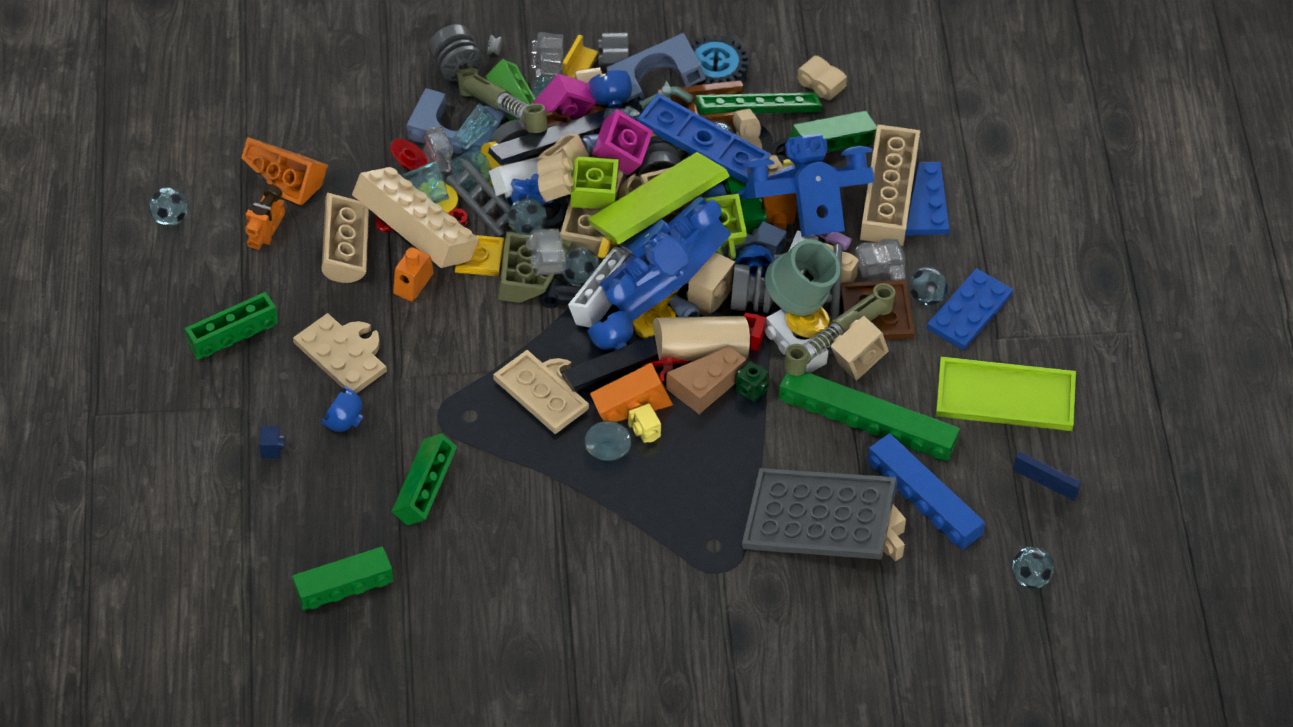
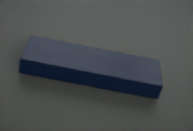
[1013,451,1081,501]

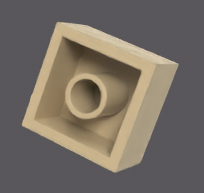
[686,252,735,316]
[831,316,889,381]

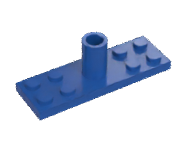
[637,93,771,184]

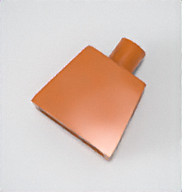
[761,193,797,230]
[393,247,434,302]

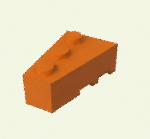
[590,363,673,425]

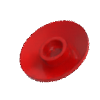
[390,139,429,171]

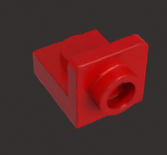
[744,313,766,351]

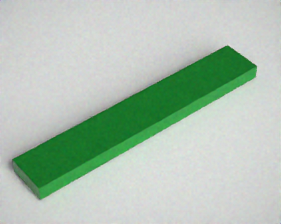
[695,93,822,115]

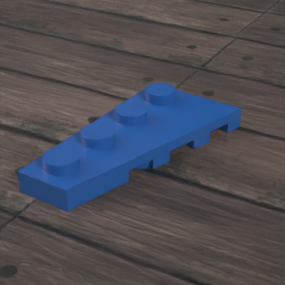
[905,162,949,235]

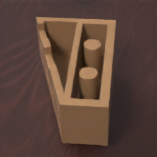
[666,346,747,414]

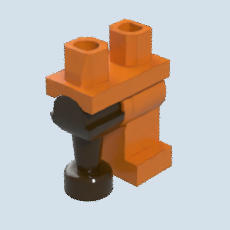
[245,184,286,250]

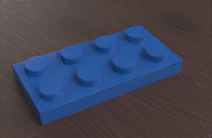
[927,268,1013,351]

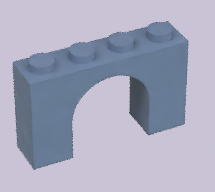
[607,33,706,110]
[407,88,506,160]

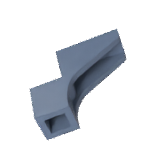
[721,221,787,261]

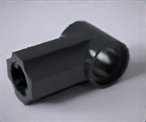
[540,279,583,308]

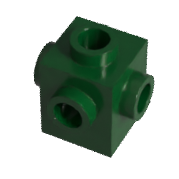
[735,361,769,403]

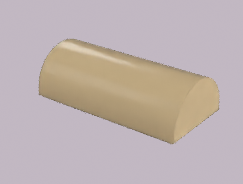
[321,193,369,283]
[652,316,750,361]

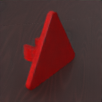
[642,358,691,382]

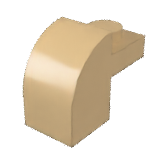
[884,504,906,561]

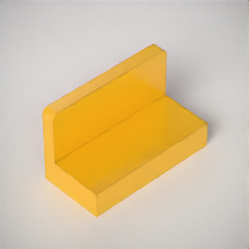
[562,35,598,78]

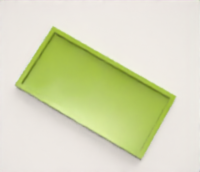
[588,152,730,245]
[936,357,1076,431]

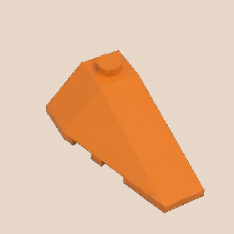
[241,137,328,205]

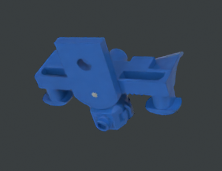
[735,134,874,237]
[599,196,731,321]

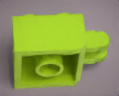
[570,157,618,209]
[695,194,746,259]

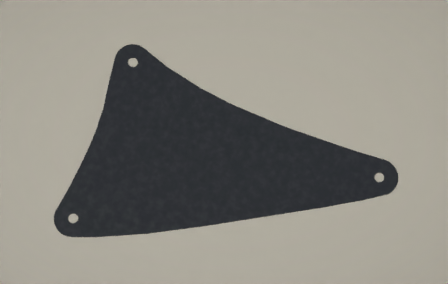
[438,125,773,573]

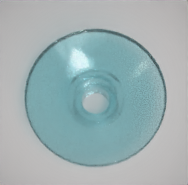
[585,421,631,461]

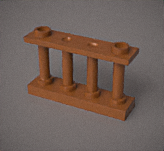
[658,81,743,132]

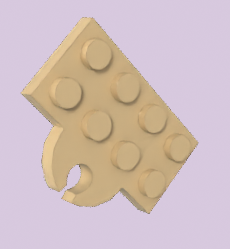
[293,313,387,393]
[493,350,589,434]

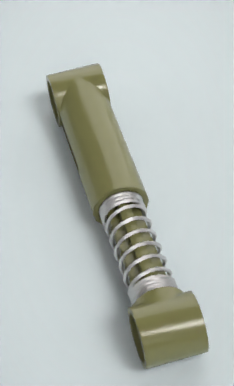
[457,68,548,133]
[784,283,895,376]

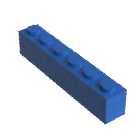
[867,433,985,550]

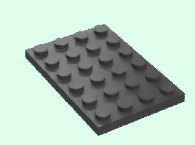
[742,468,897,559]

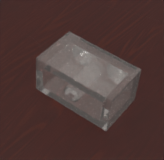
[532,32,564,78]

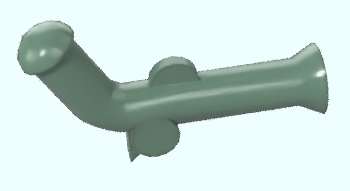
[638,80,693,111]

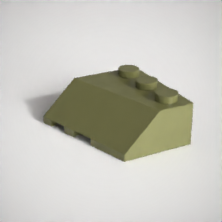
[498,232,572,303]

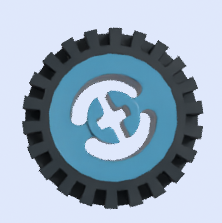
[690,35,748,86]

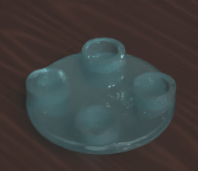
[452,151,492,193]

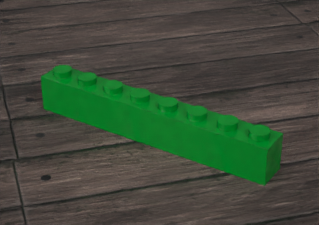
[778,372,960,462]

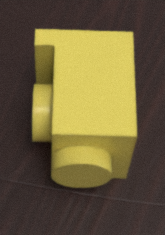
[628,403,661,443]

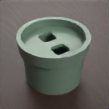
[765,239,840,316]

